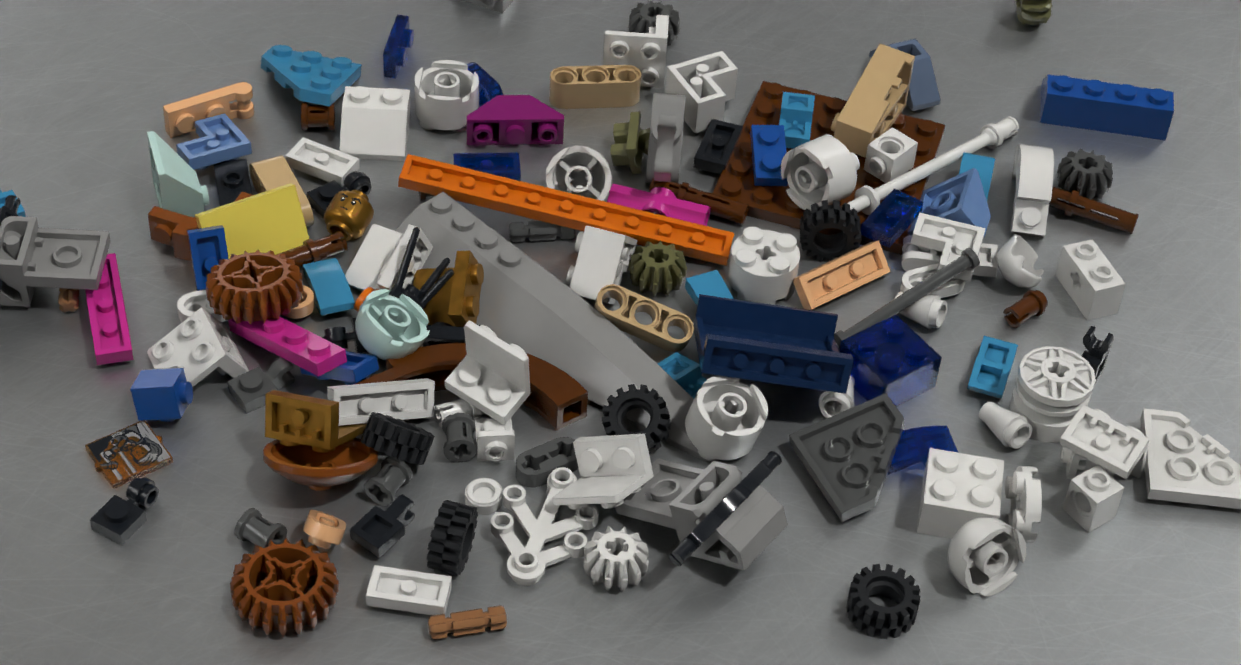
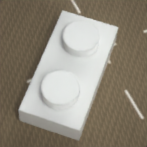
[285,137,360,187]
[366,565,452,615]

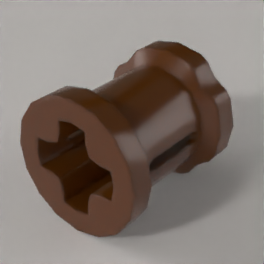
[301,101,335,131]

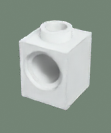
[864,127,918,183]
[1063,465,1124,533]

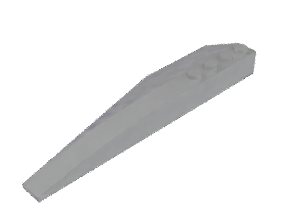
[395,192,709,463]

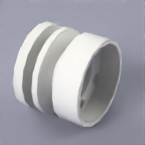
[1009,346,1096,443]

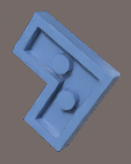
[176,113,252,170]

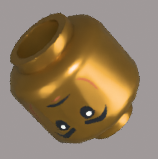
[324,190,374,241]

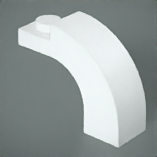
[1010,144,1054,238]

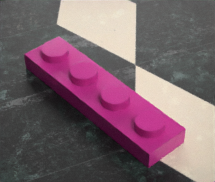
[85,253,134,365]
[228,316,347,377]

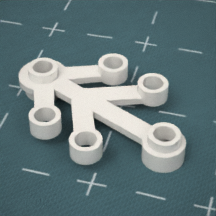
[490,467,599,586]

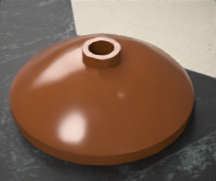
[263,438,378,491]

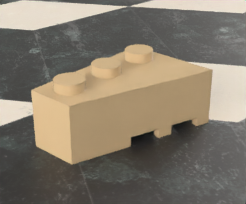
[831,43,915,158]

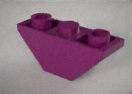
[466,95,564,145]

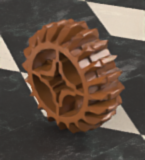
[206,249,303,325]
[230,537,339,637]

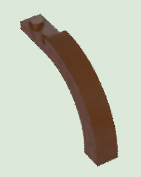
[356,343,588,431]

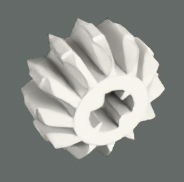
[583,526,649,592]

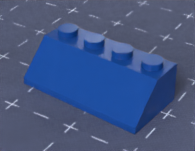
[1040,74,1174,141]

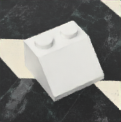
[340,86,411,161]

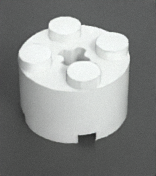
[414,60,479,132]
[781,134,860,211]
[728,226,800,305]
[685,375,768,461]

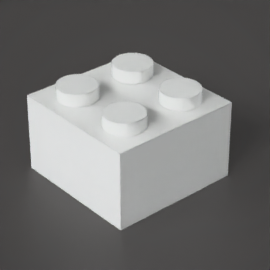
[917,448,1004,539]

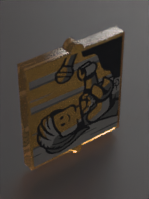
[85,420,173,489]

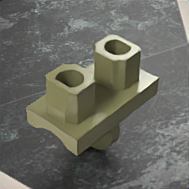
[610,111,650,174]

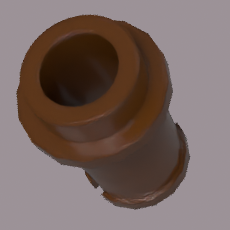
[1003,290,1048,328]

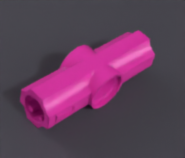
[607,184,711,226]

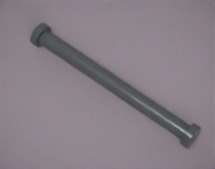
[834,248,980,352]

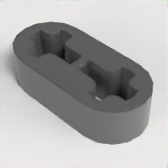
[515,437,578,488]

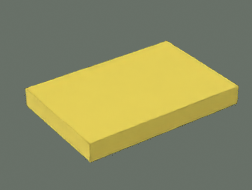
[195,183,309,259]

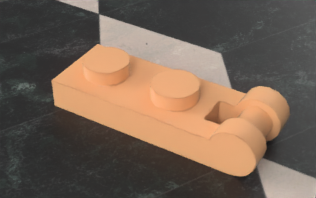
[163,82,254,138]

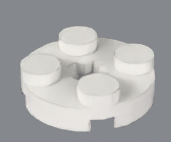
[1005,466,1042,543]

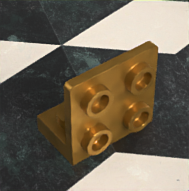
[265,390,367,452]

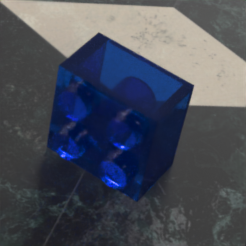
[839,315,942,407]

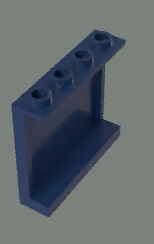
[693,294,853,394]

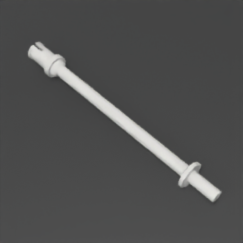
[841,116,1019,215]

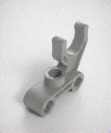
[645,93,686,184]

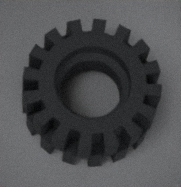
[800,200,861,262]
[602,384,671,454]
[360,412,435,465]
[427,500,478,576]
[846,564,921,639]

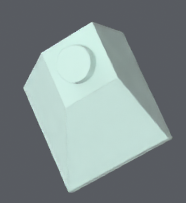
[147,131,210,217]

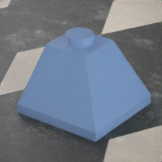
[909,168,991,237]

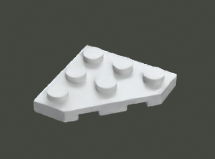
[1140,408,1241,509]

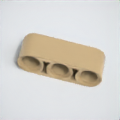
[549,65,641,109]
[249,155,314,227]
[594,284,694,352]

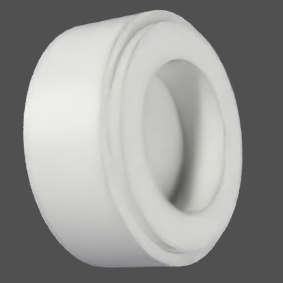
[465,478,503,515]

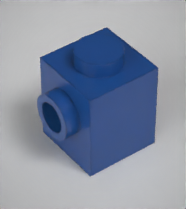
[130,368,193,422]

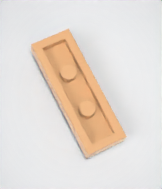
[793,240,891,310]

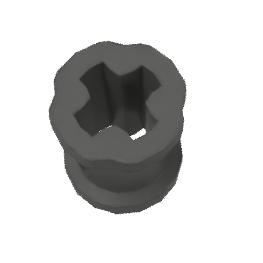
[442,413,477,462]
[364,456,413,506]
[234,508,287,548]

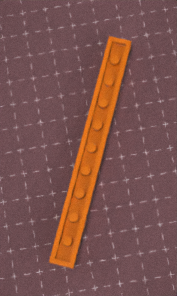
[398,154,734,266]

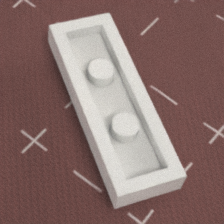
[327,378,435,426]

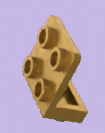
[413,250,484,327]

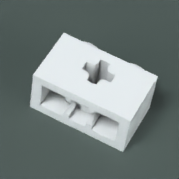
[1055,239,1126,321]

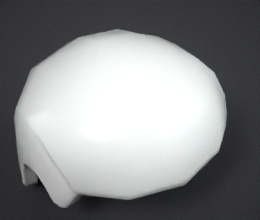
[997,234,1044,288]

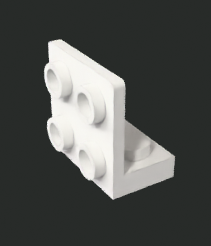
[603,15,669,88]
[345,224,433,296]
[147,307,249,387]
[445,320,531,425]
[1060,405,1150,480]
[552,434,654,509]

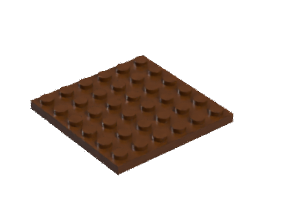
[712,81,946,255]

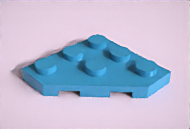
[261,45,362,107]

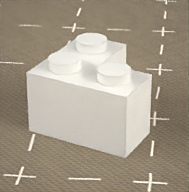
[665,51,738,133]
[566,225,637,304]

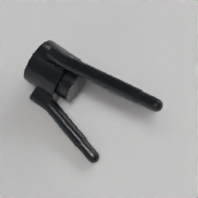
[389,227,454,310]

